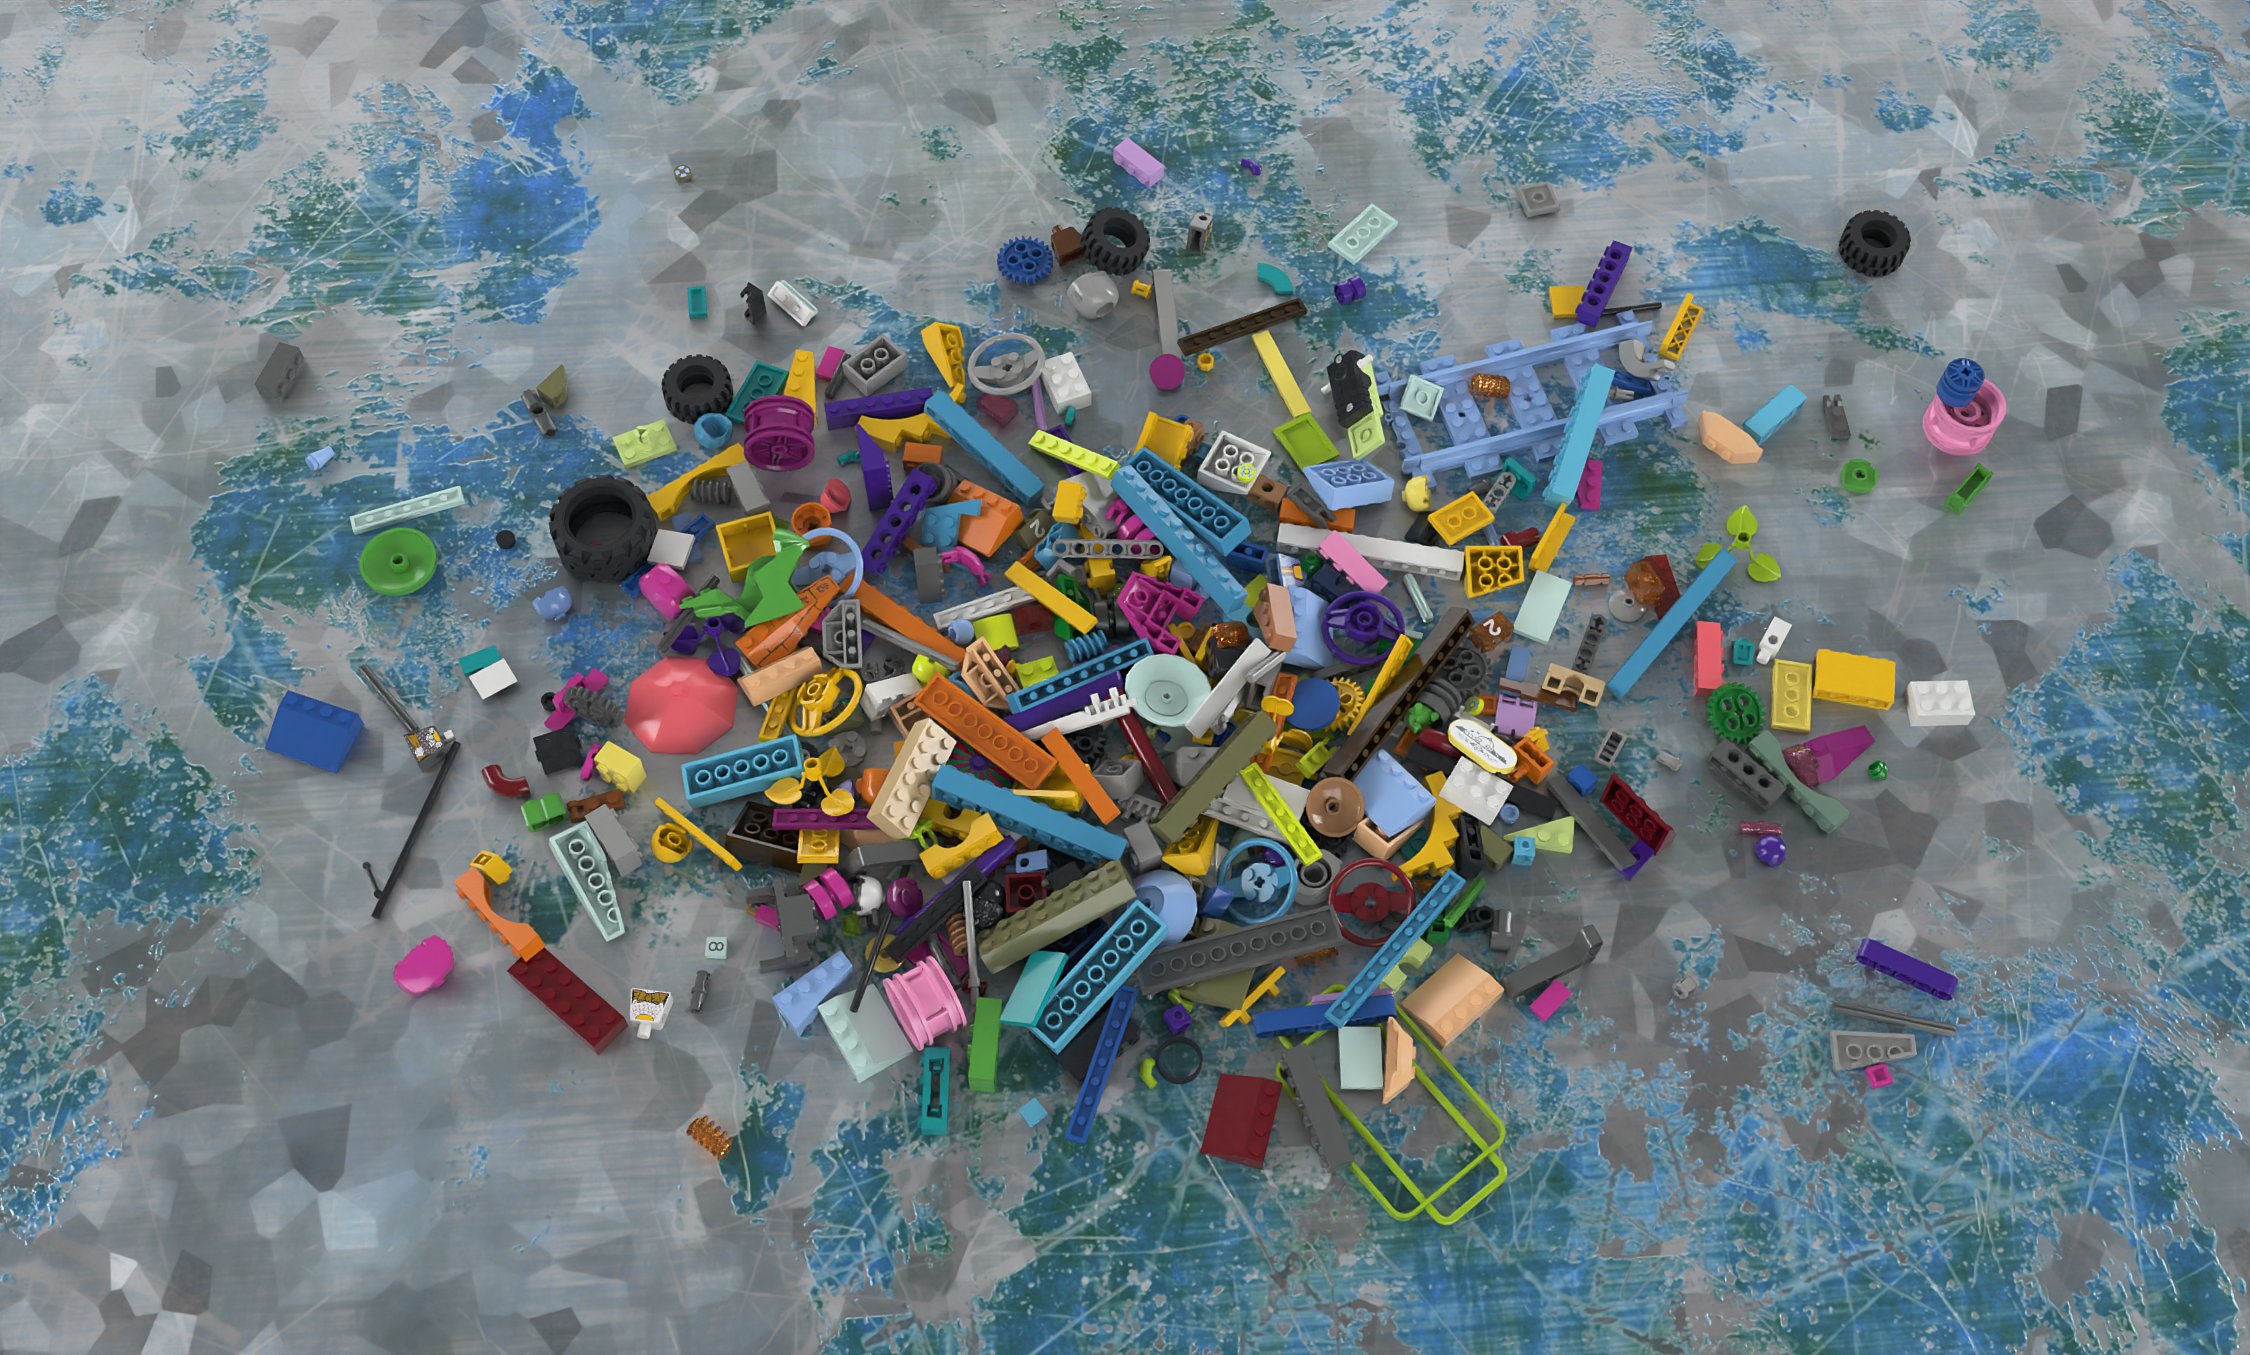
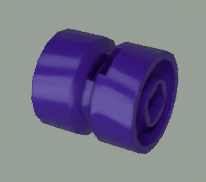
[1334,276,1366,305]

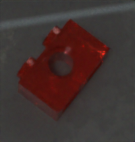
[1013,603,1054,636]

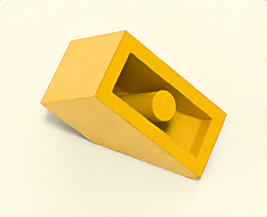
[469,850,513,885]

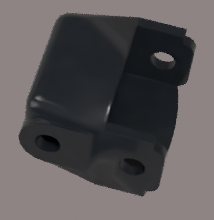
[1205,635,1253,684]

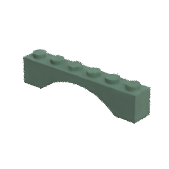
[1746,729,1851,834]

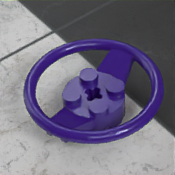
[1321,591,1405,666]

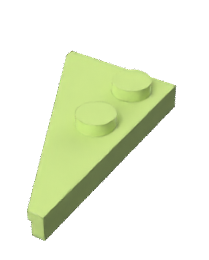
[1502,816,1575,854]

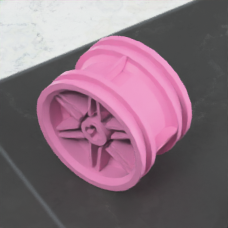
[1923,379,2007,456]
[883,956,967,1051]

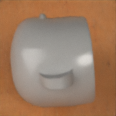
[1067,271,1119,319]
[1286,849,1342,905]

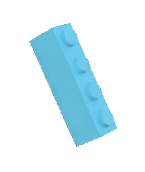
[1742,384,1808,446]

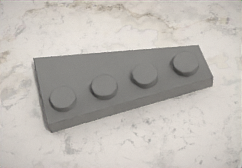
[1829,1030,1917,1073]

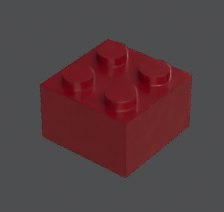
[1005,872,1047,918]

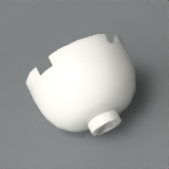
[851,874,886,916]

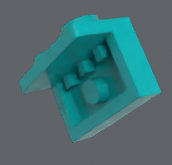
[1495,457,1537,501]

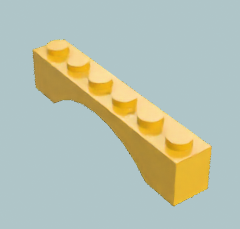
[647,443,753,523]

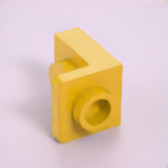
[1522,727,1550,752]

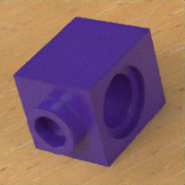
[1163,1003,1192,1037]

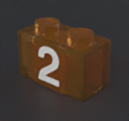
[1468,611,1514,653]

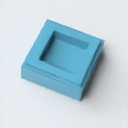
[1018,1097,1048,1128]

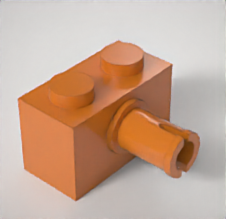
[1507,737,1555,785]

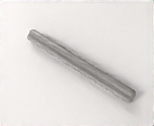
[861,619,959,671]

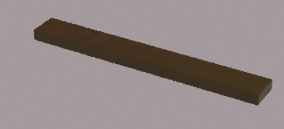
[1177,297,1308,356]

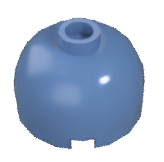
[532,586,572,621]

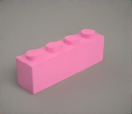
[1318,530,1388,594]

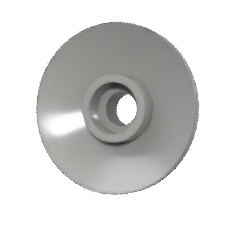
[1608,589,1646,623]

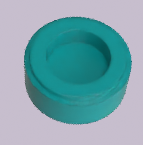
[1065,406,1076,425]

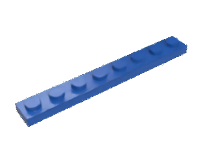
[1064,984,1139,1146]

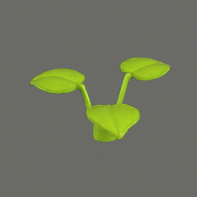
[1695,505,1781,582]

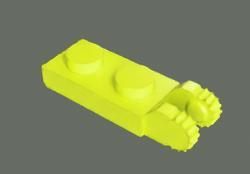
[1295,737,1337,779]

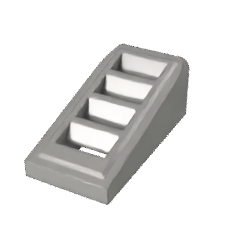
[1593,726,1629,769]

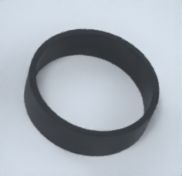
[1156,1036,1203,1084]

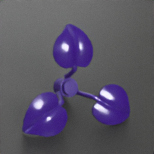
[663,612,751,676]

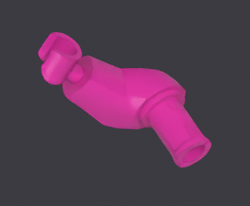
[939,546,991,586]

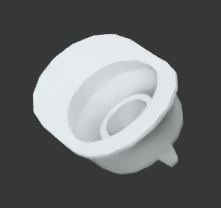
[1200,843,1232,888]

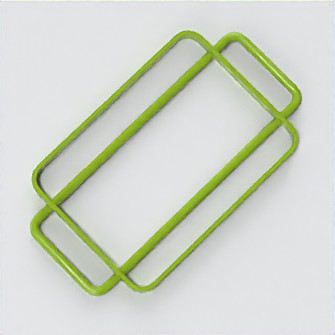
[1275,984,1507,1225]

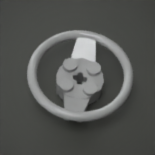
[968,333,1045,396]

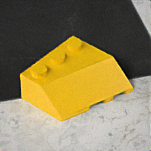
[1463,546,1524,599]

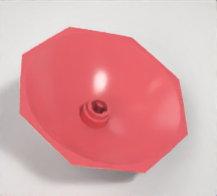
[624,656,738,755]

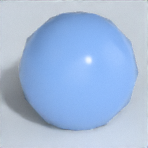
[948,619,974,645]

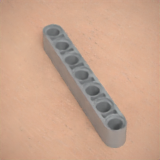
[1152,269,1182,361]

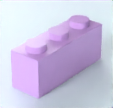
[1113,138,1164,188]

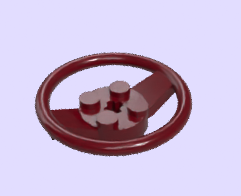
[1327,858,1416,947]

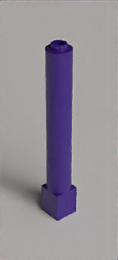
[893,834,1017,936]

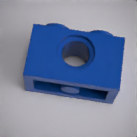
[1226,541,1269,575]

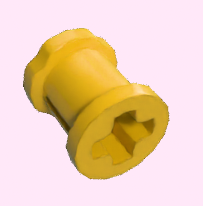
[1131,279,1153,300]

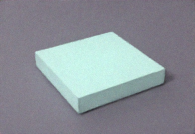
[1399,374,1444,422]

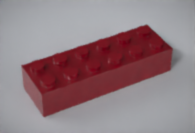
[507,947,628,1056]

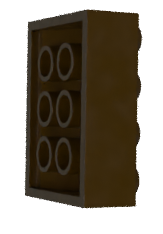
[725,801,804,874]

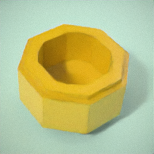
[1197,353,1214,371]

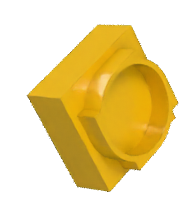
[716,511,776,583]

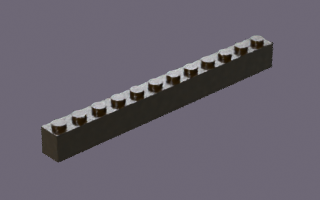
[1323,607,1476,782]

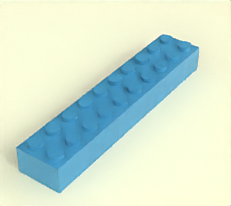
[931,764,1128,868]

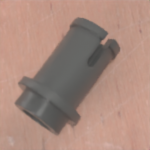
[1467,479,1492,496]

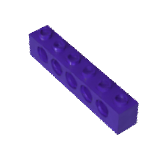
[1575,240,1633,328]
[861,468,937,578]

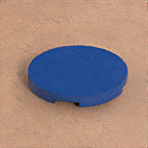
[1286,678,1341,732]

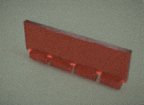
[1639,554,1680,620]

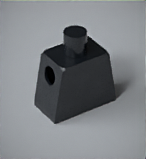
[1045,861,1097,891]

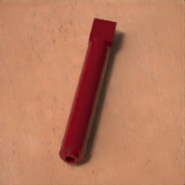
[1105,689,1178,808]

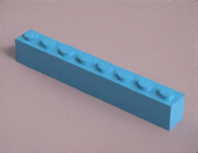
[924,390,1045,507]
[1005,637,1154,714]

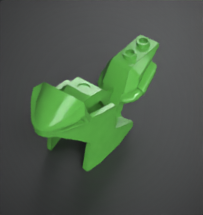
[679,528,810,628]

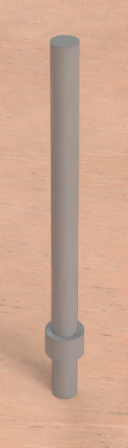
[963,881,981,1005]

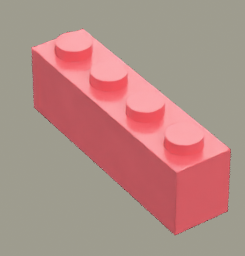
[1693,621,1725,698]

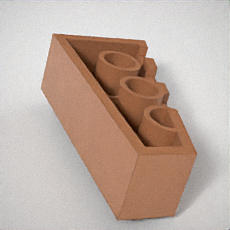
[1253,583,1297,652]

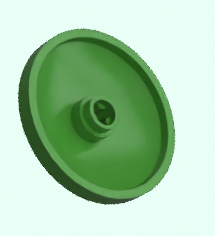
[359,528,438,596]

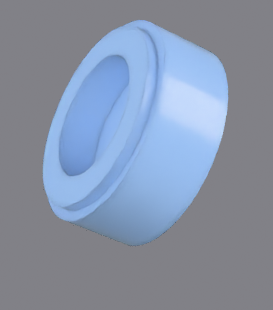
[1498,804,1519,824]

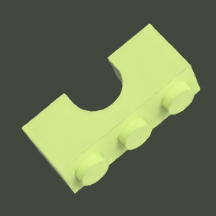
[1378,937,1433,995]

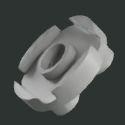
[828,731,867,768]

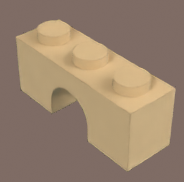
[1542,663,1606,707]

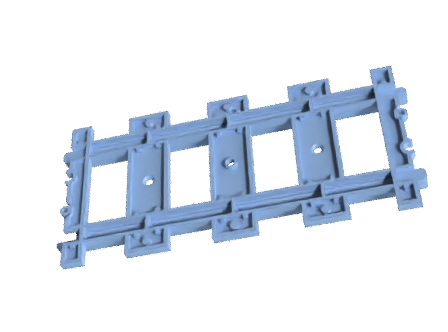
[1374,310,1689,491]

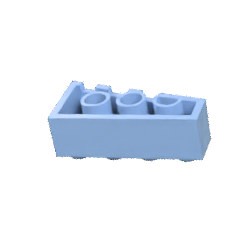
[772,950,854,1037]

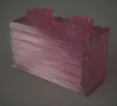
[976,386,1018,427]

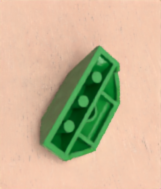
[1052,574,1095,641]

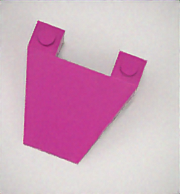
[1116,571,1204,655]

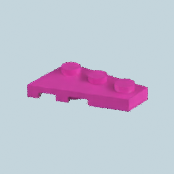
[1575,459,1602,511]

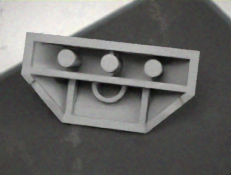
[822,599,863,669]
[1165,747,1228,788]

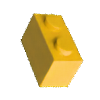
[1052,481,1087,524]

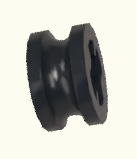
[541,692,556,712]

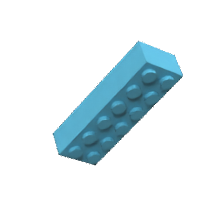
[681,734,805,809]

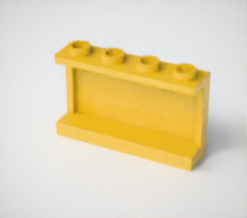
[1133,411,1194,471]
[1811,649,1895,710]
[1010,764,1092,812]

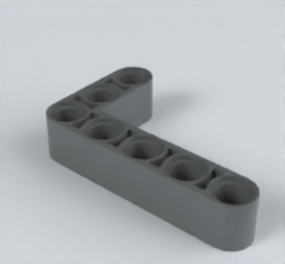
[839,837,947,883]
[1499,924,1604,1000]

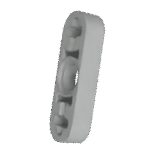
[1483,472,1516,515]

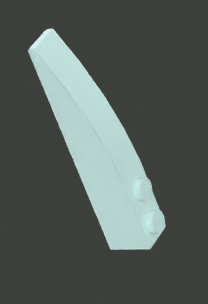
[549,821,625,943]

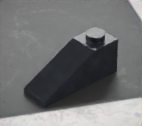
[1455,814,1486,878]

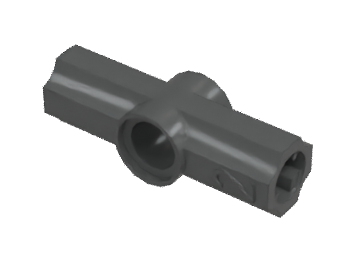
[520,389,558,439]

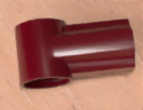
[1500,527,1541,550]

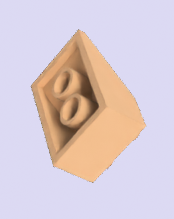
[1352,817,1424,860]

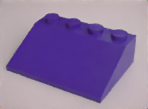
[855,424,894,511]

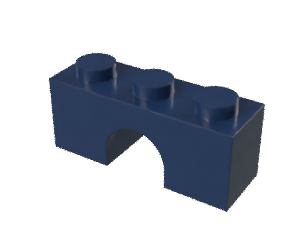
[1311,563,1369,610]

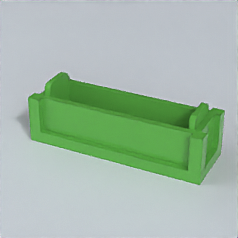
[1945,463,1994,515]

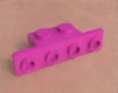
[544,668,609,731]

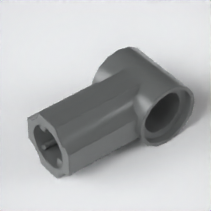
[1489,909,1512,951]

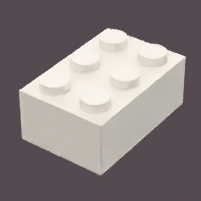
[1039,352,1091,416]
[1903,680,1975,726]
[1438,756,1514,826]

